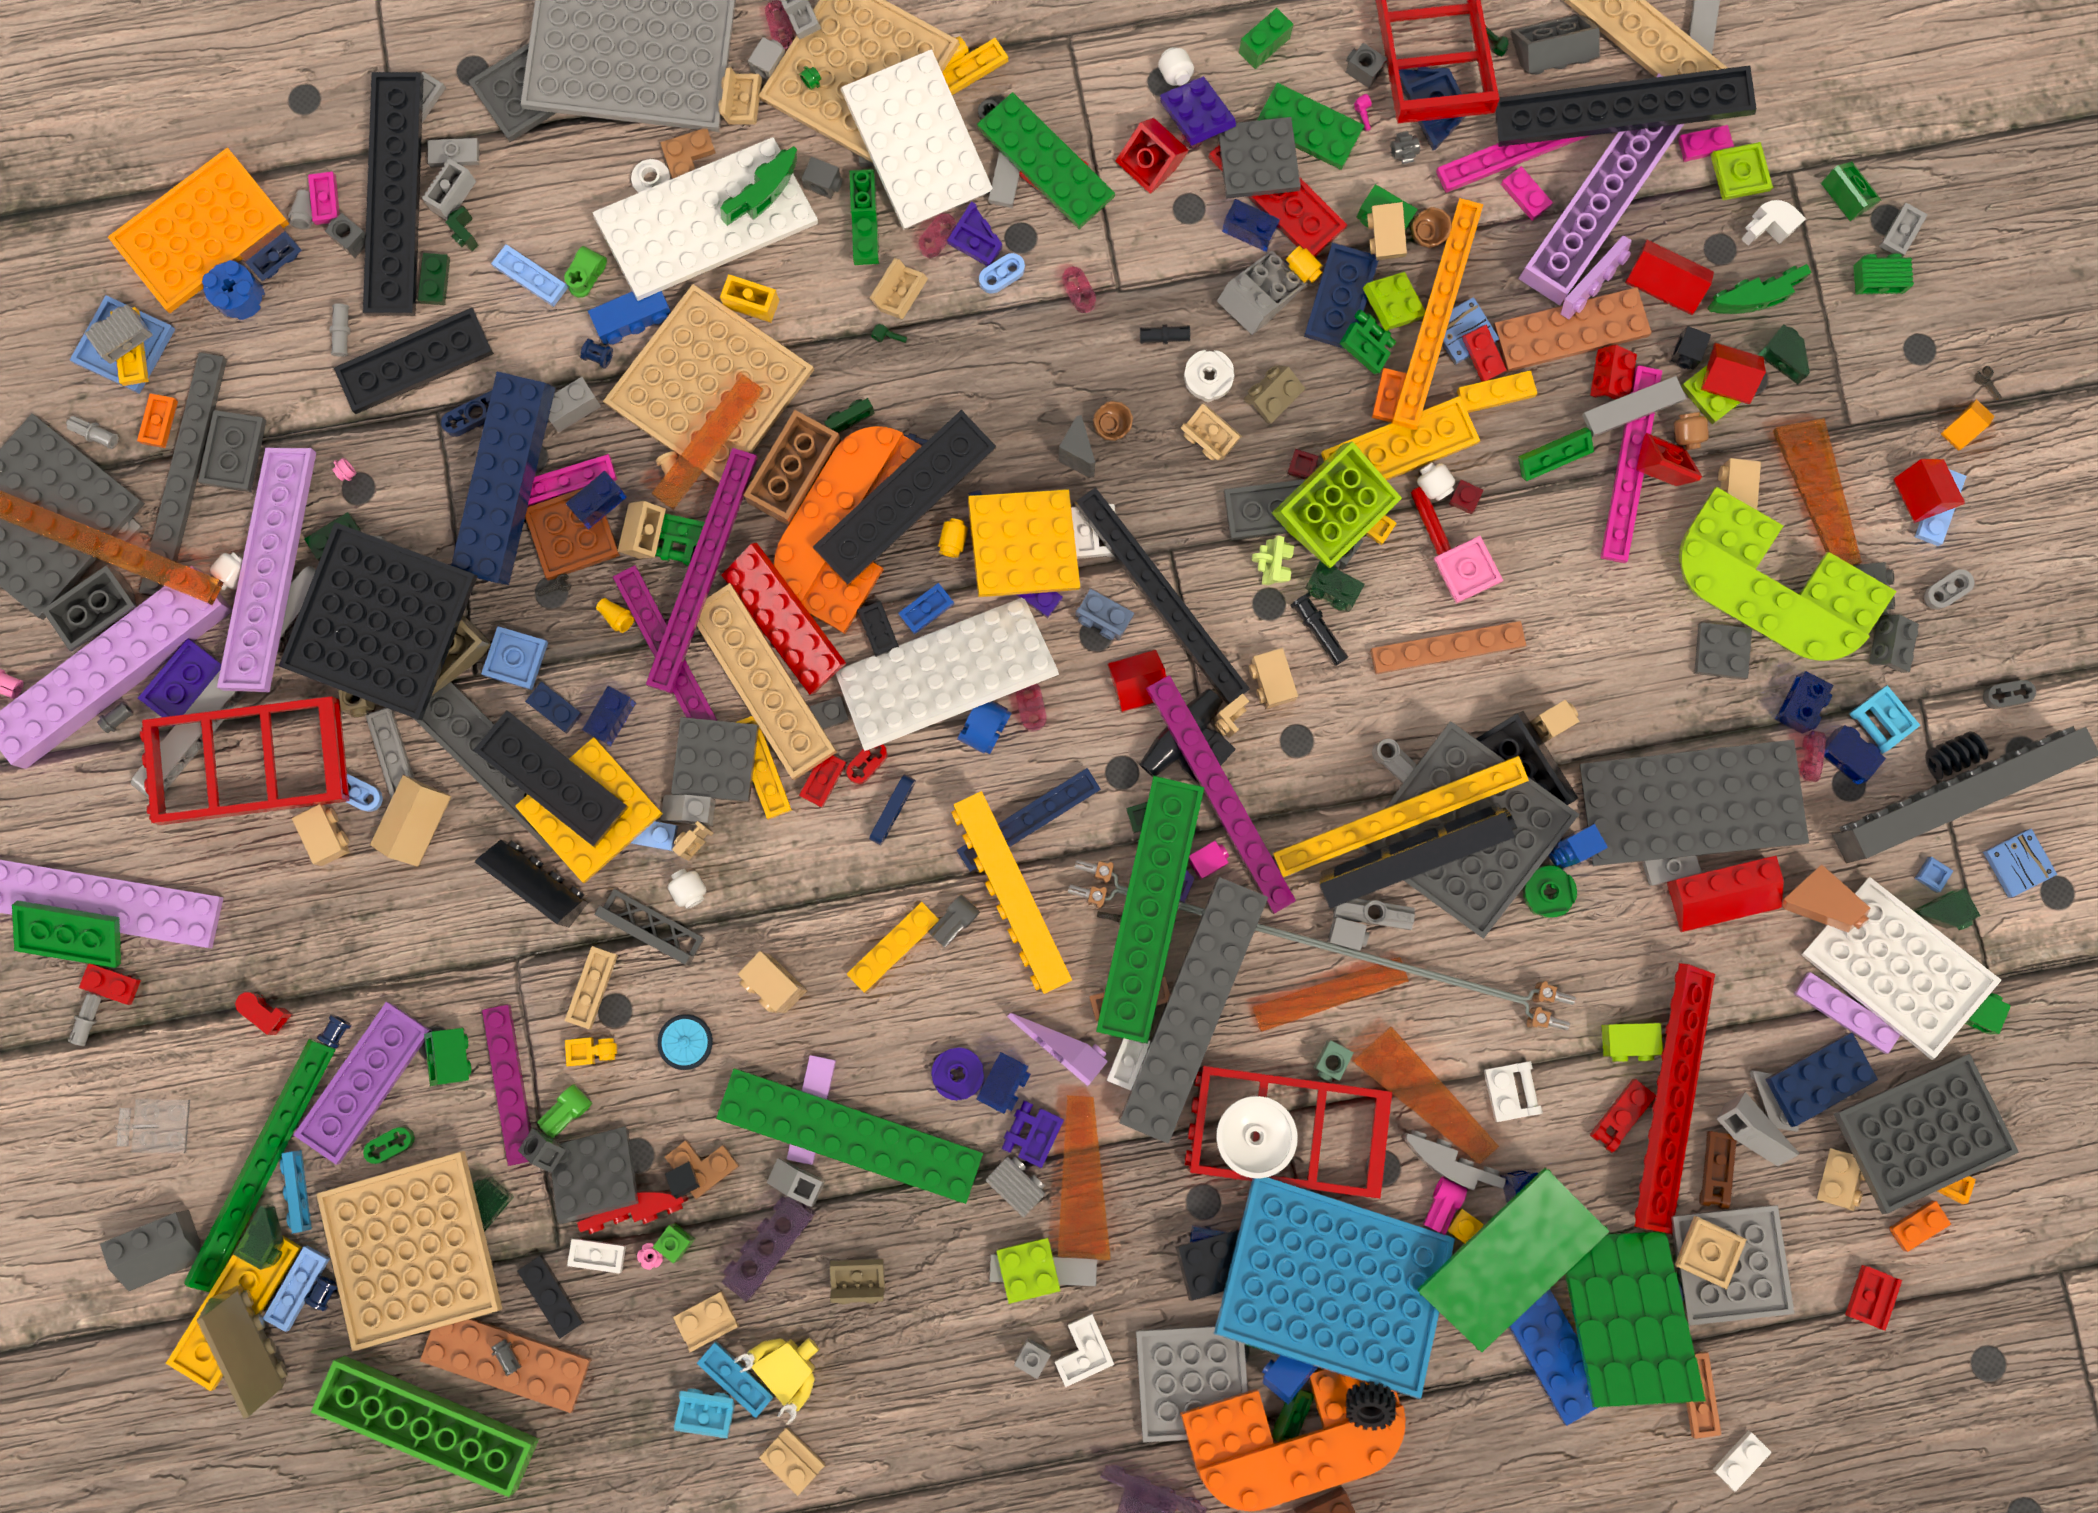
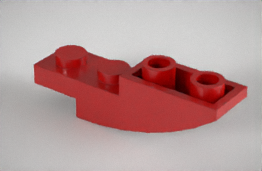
[577,1191,689,1234]

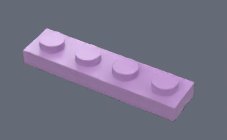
[1561,235,1632,319]
[1794,972,1900,1054]

